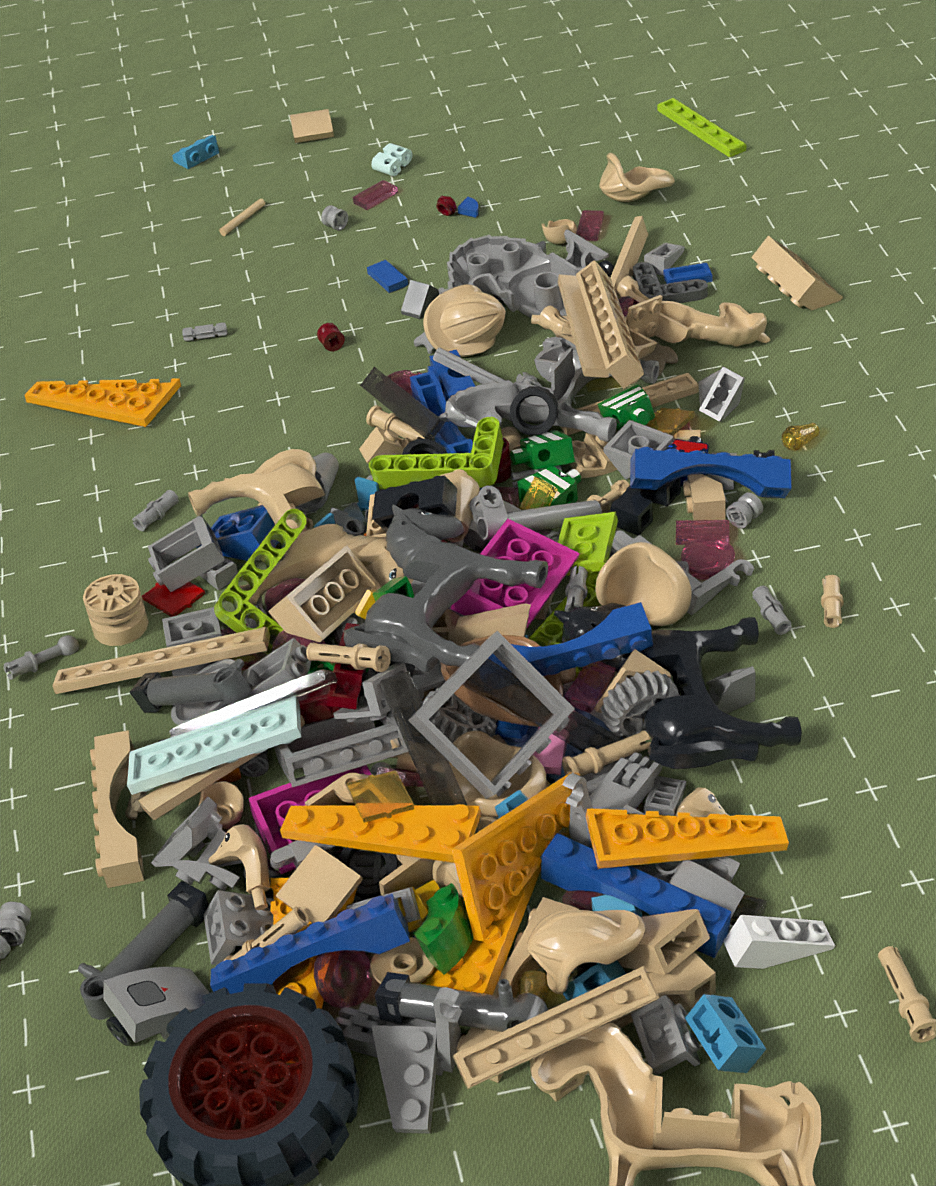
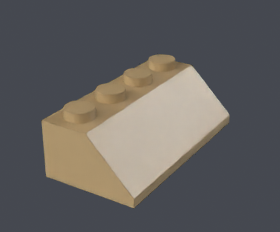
[751,235,843,311]
[268,545,382,642]

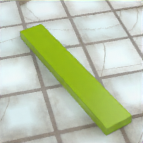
[657,98,746,158]

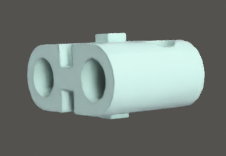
[371,143,412,176]

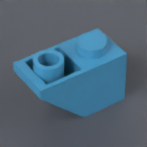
[563,960,626,1001]

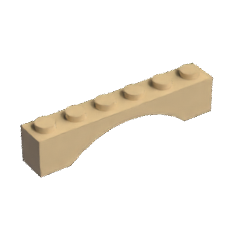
[90,730,144,888]
[457,897,579,1083]
[529,952,716,1102]

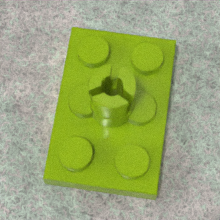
[558,512,618,576]

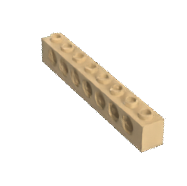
[576,260,644,389]

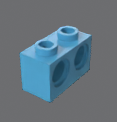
[685,994,766,1073]

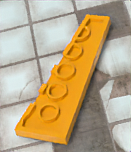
[280,804,481,863]
[586,808,789,869]

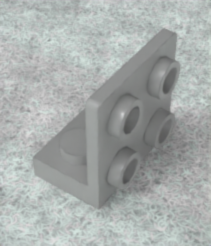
[333,662,413,722]
[204,890,273,965]

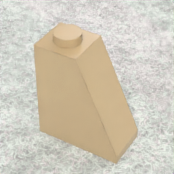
[448,603,531,645]
[618,909,710,975]

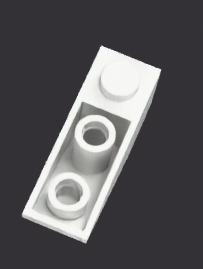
[723,915,835,969]

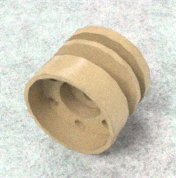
[83,574,149,646]

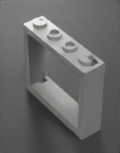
[408,631,575,799]
[274,711,410,787]

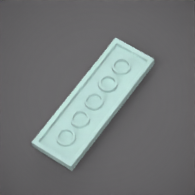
[127,695,302,795]

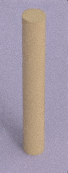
[219,198,265,236]

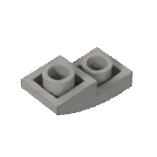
[172,860,241,891]
[669,860,745,917]

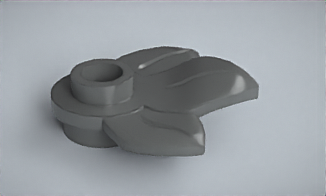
[330,503,367,536]

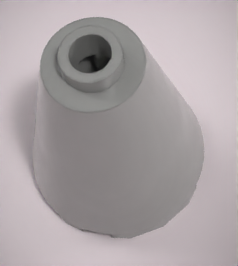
[295,453,339,513]

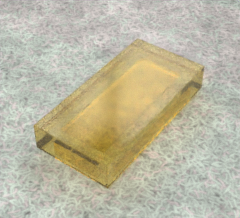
[519,476,558,510]

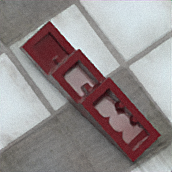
[327,623,367,710]

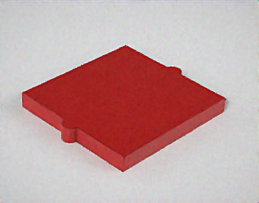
[142,581,205,617]

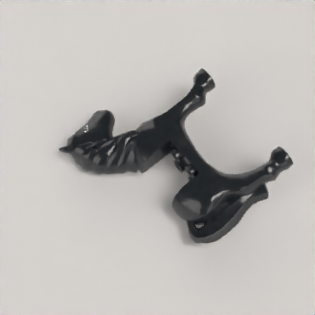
[554,603,802,769]

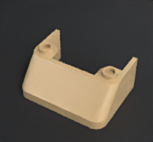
[305,773,435,896]

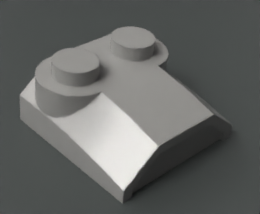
[151,797,223,867]

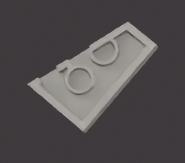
[371,1025,438,1134]

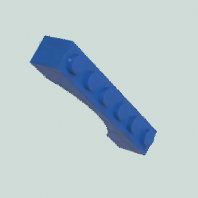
[410,371,473,454]
[630,447,791,498]
[478,602,653,692]
[541,833,732,958]
[210,893,410,994]

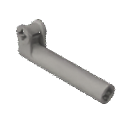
[469,486,602,540]

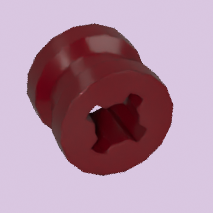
[317,323,345,352]

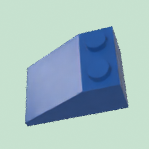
[196,505,280,561]

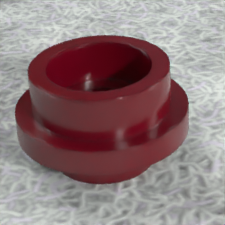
[436,196,457,216]

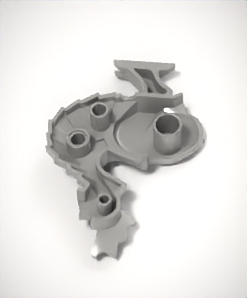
[414,229,609,354]

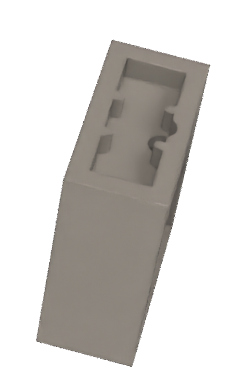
[148,515,225,592]
[235,638,312,713]

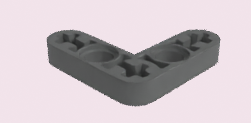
[633,262,708,303]

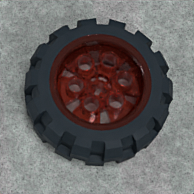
[139,983,360,1186]

